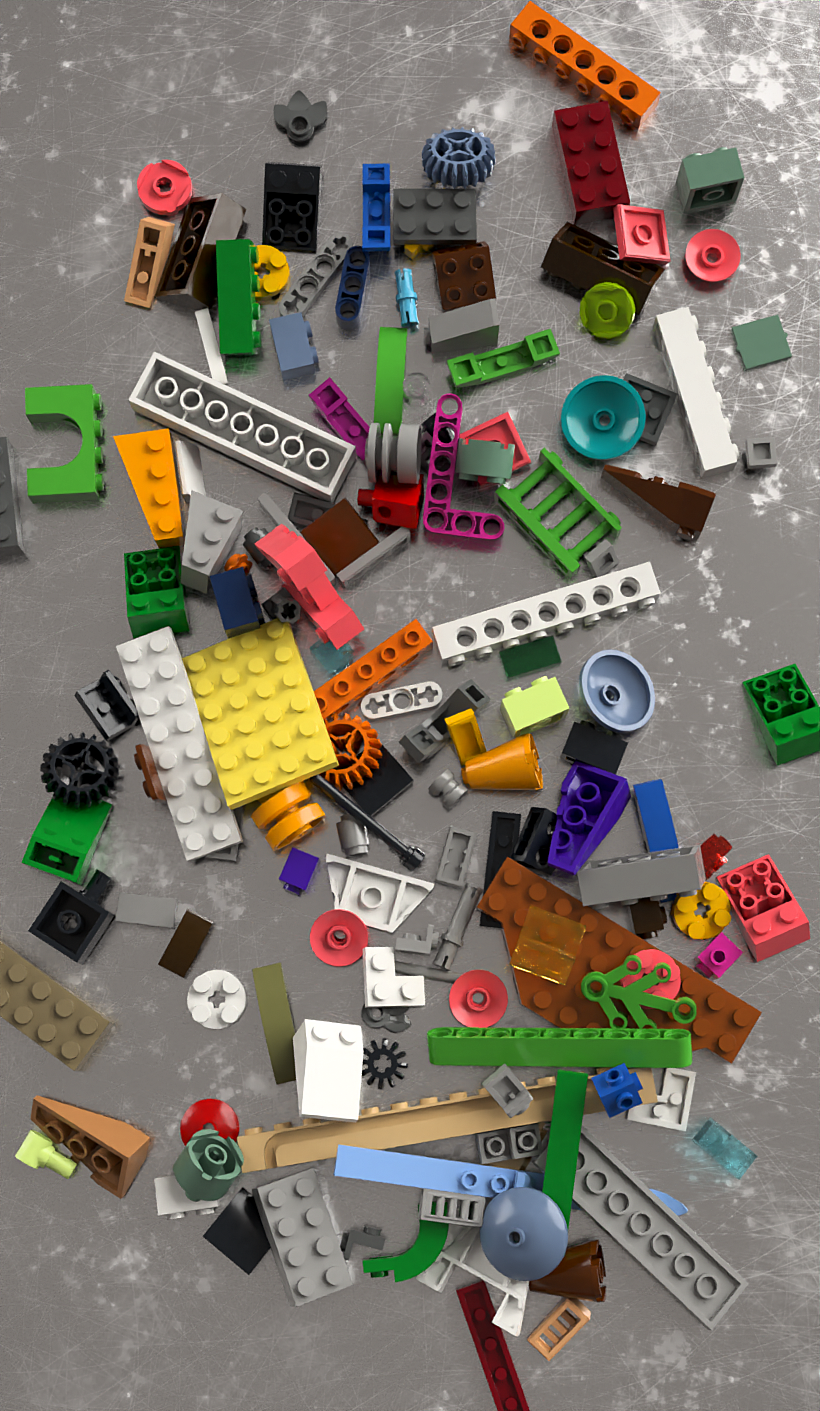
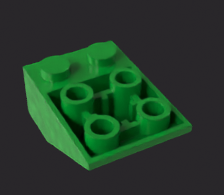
[124,546,190,639]
[742,663,820,766]
[21,797,113,886]

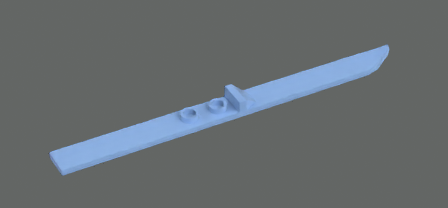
[333,1144,688,1216]

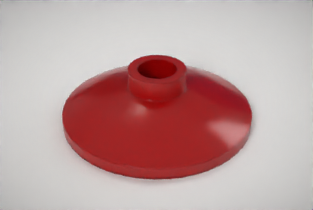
[180,1099,239,1146]

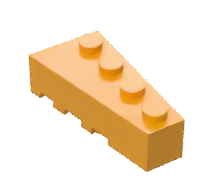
[113,428,186,548]

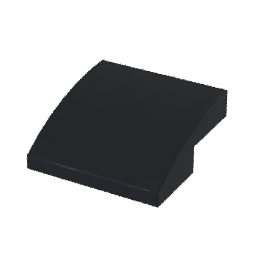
[340,745,414,817]
[203,1187,271,1275]

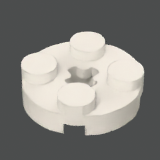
[187,970,247,1029]

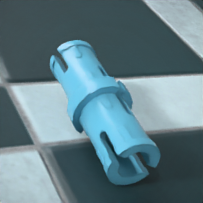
[394,268,419,327]

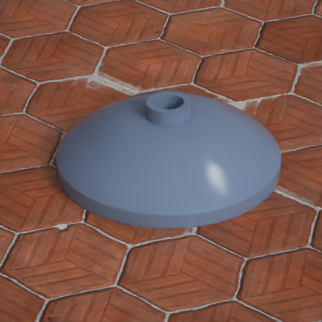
[579,650,655,733]
[480,1187,568,1281]

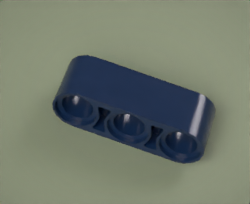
[335,246,370,331]

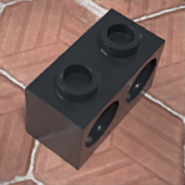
[510,807,557,876]

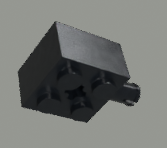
[28,869,115,965]

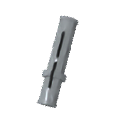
[432,883,483,971]

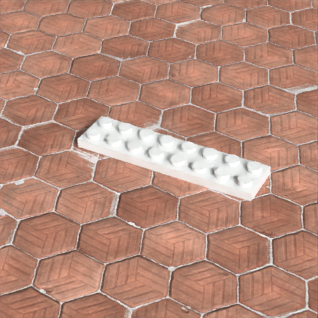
[116,626,243,862]

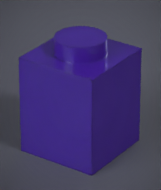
[279,847,320,895]

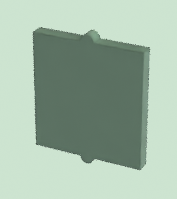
[731,314,792,371]

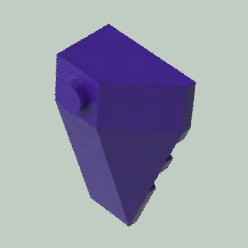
[547,760,631,876]

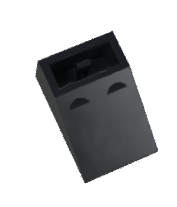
[262,162,323,251]

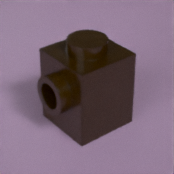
[626,897,667,940]

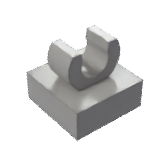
[745,437,777,469]
[583,539,619,577]

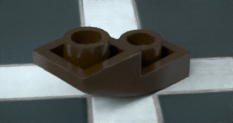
[158,908,213,978]

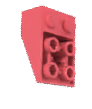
[716,854,810,962]

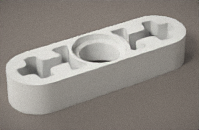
[195,308,228,384]
[361,682,442,721]

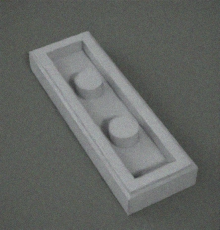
[336,527,410,588]

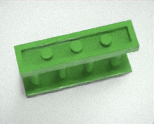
[494,447,622,579]

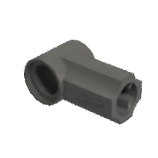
[261,587,301,624]

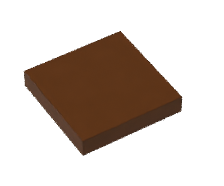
[300,497,380,576]

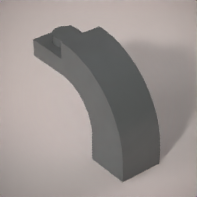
[399,679,491,763]

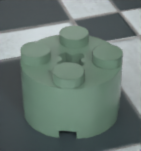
[455,438,515,484]
[173,1129,244,1202]

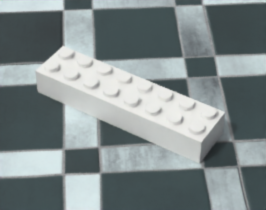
[128,352,357,502]

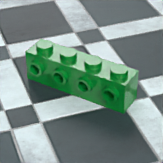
[216,239,262,356]

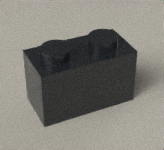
[560,720,628,775]

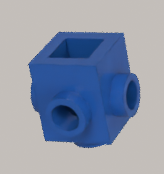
[591,1063,643,1118]

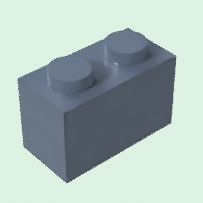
[269,312,319,380]

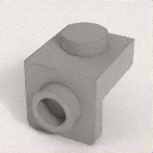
[482,1064,533,1118]

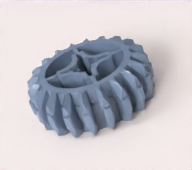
[422,127,496,189]

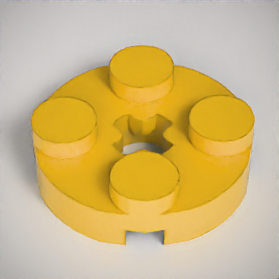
[254,245,290,301]
[671,881,731,940]

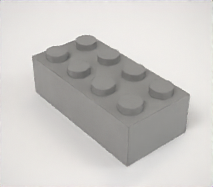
[577,845,706,909]
[252,1168,353,1307]

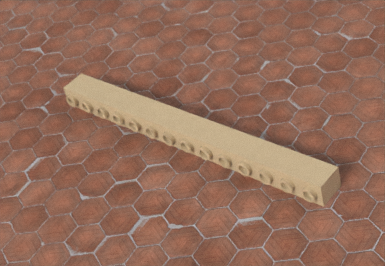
[237,1067,658,1173]

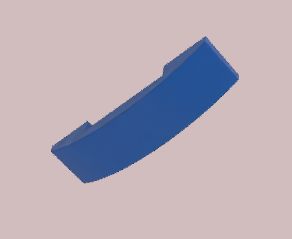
[362,163,391,251]

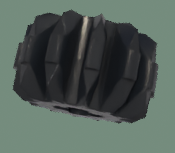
[361,1038,408,1089]

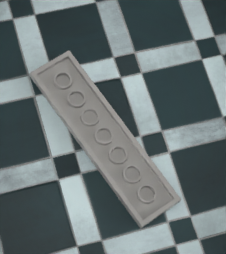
[532,1126,749,1331]

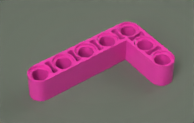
[423,393,504,540]

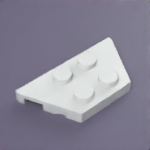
[326,854,434,933]

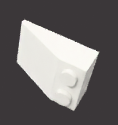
[293,1019,363,1123]

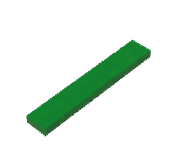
[542,1070,588,1256]

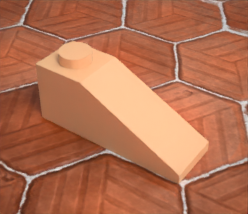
[124,217,175,308]

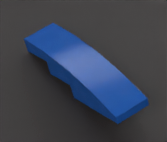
[633,779,679,903]

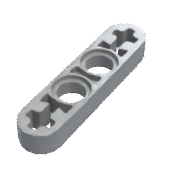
[279,232,353,317]

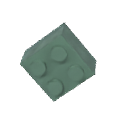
[676,147,745,212]

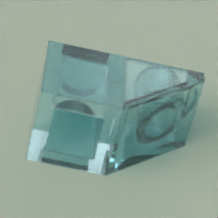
[691,1117,758,1180]

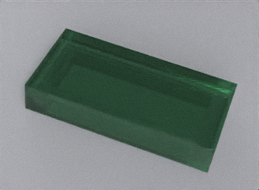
[498,635,562,680]

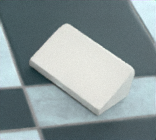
[174,440,206,502]

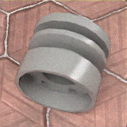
[365,423,422,484]

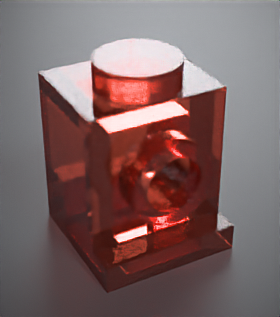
[700,834,732,881]

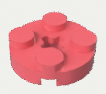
[137,159,192,217]
[620,949,681,1009]

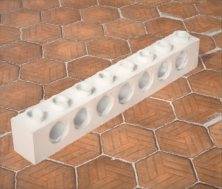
[432,562,661,666]

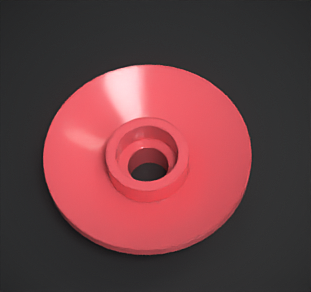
[685,229,741,282]
[310,909,368,966]
[449,970,508,1028]

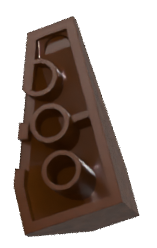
[601,464,716,540]

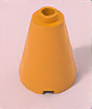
[461,733,543,790]

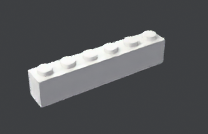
[653,307,739,479]

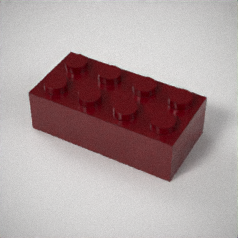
[552,101,630,225]

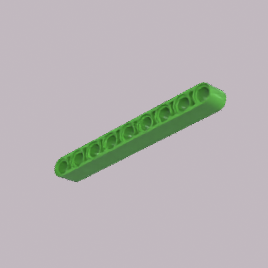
[427,1027,693,1068]

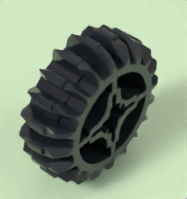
[40,732,119,809]

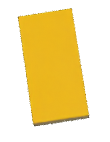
[445,708,486,766]

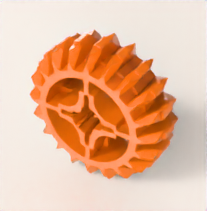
[320,713,382,791]

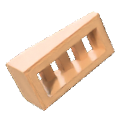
[527,1297,591,1361]

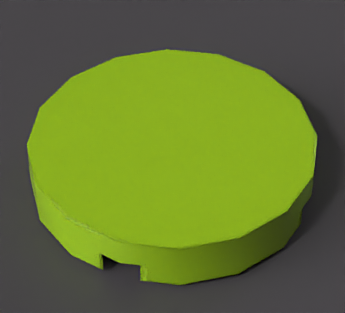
[579,282,636,339]

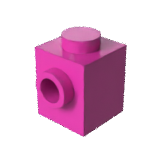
[694,932,743,979]

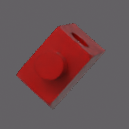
[357,474,424,529]

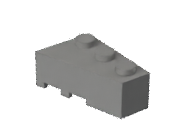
[181,490,243,594]

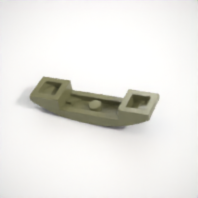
[252,963,296,1085]

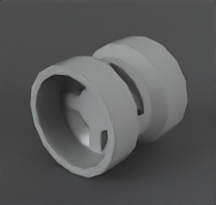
[428,769,469,810]

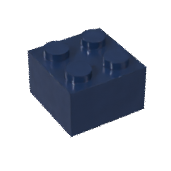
[210,567,265,639]

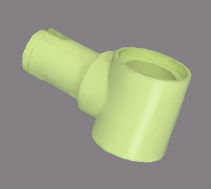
[15,1129,77,1179]

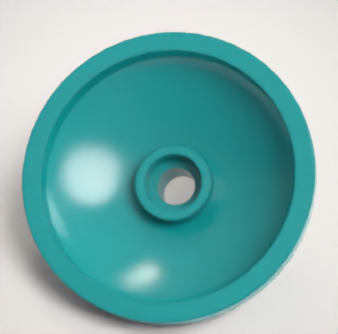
[561,375,646,460]

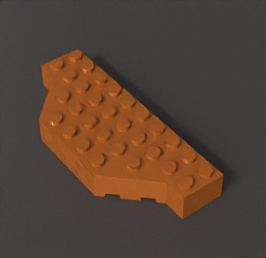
[476,857,762,1064]

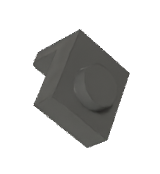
[340,1225,386,1261]

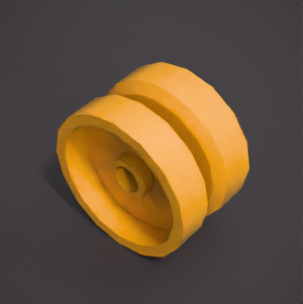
[251,781,326,851]

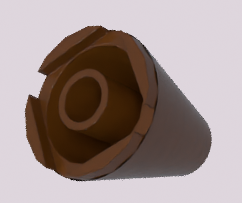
[529,1240,606,1303]

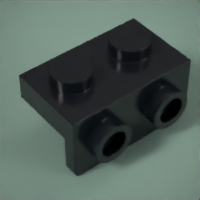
[74,670,139,741]

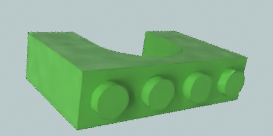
[25,384,104,504]

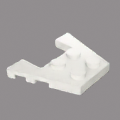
[416,1227,529,1337]

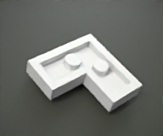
[363,947,425,1008]
[626,1068,696,1132]

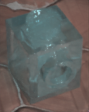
[309,639,354,679]

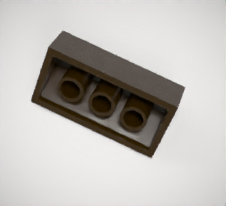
[154,193,246,310]
[541,221,665,315]

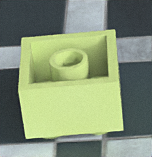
[500,676,570,739]

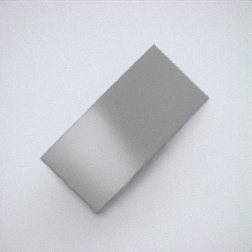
[475,1123,543,1164]

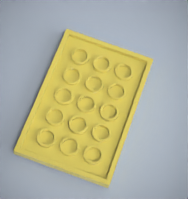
[182,619,339,810]

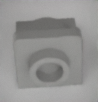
[395,924,439,956]

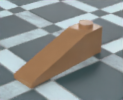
[30,1095,150,1199]

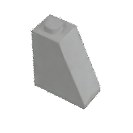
[424,298,499,353]

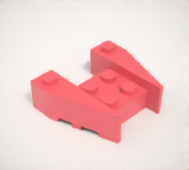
[254,524,364,650]

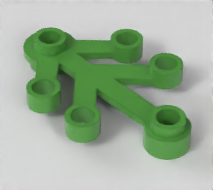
[581,955,697,1029]

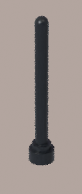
[310,774,425,871]

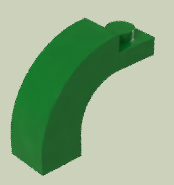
[363,1200,449,1282]

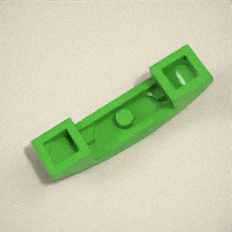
[374,327,407,435]
[446,329,560,387]

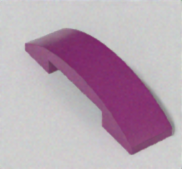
[308,377,393,476]

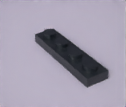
[479,811,521,929]

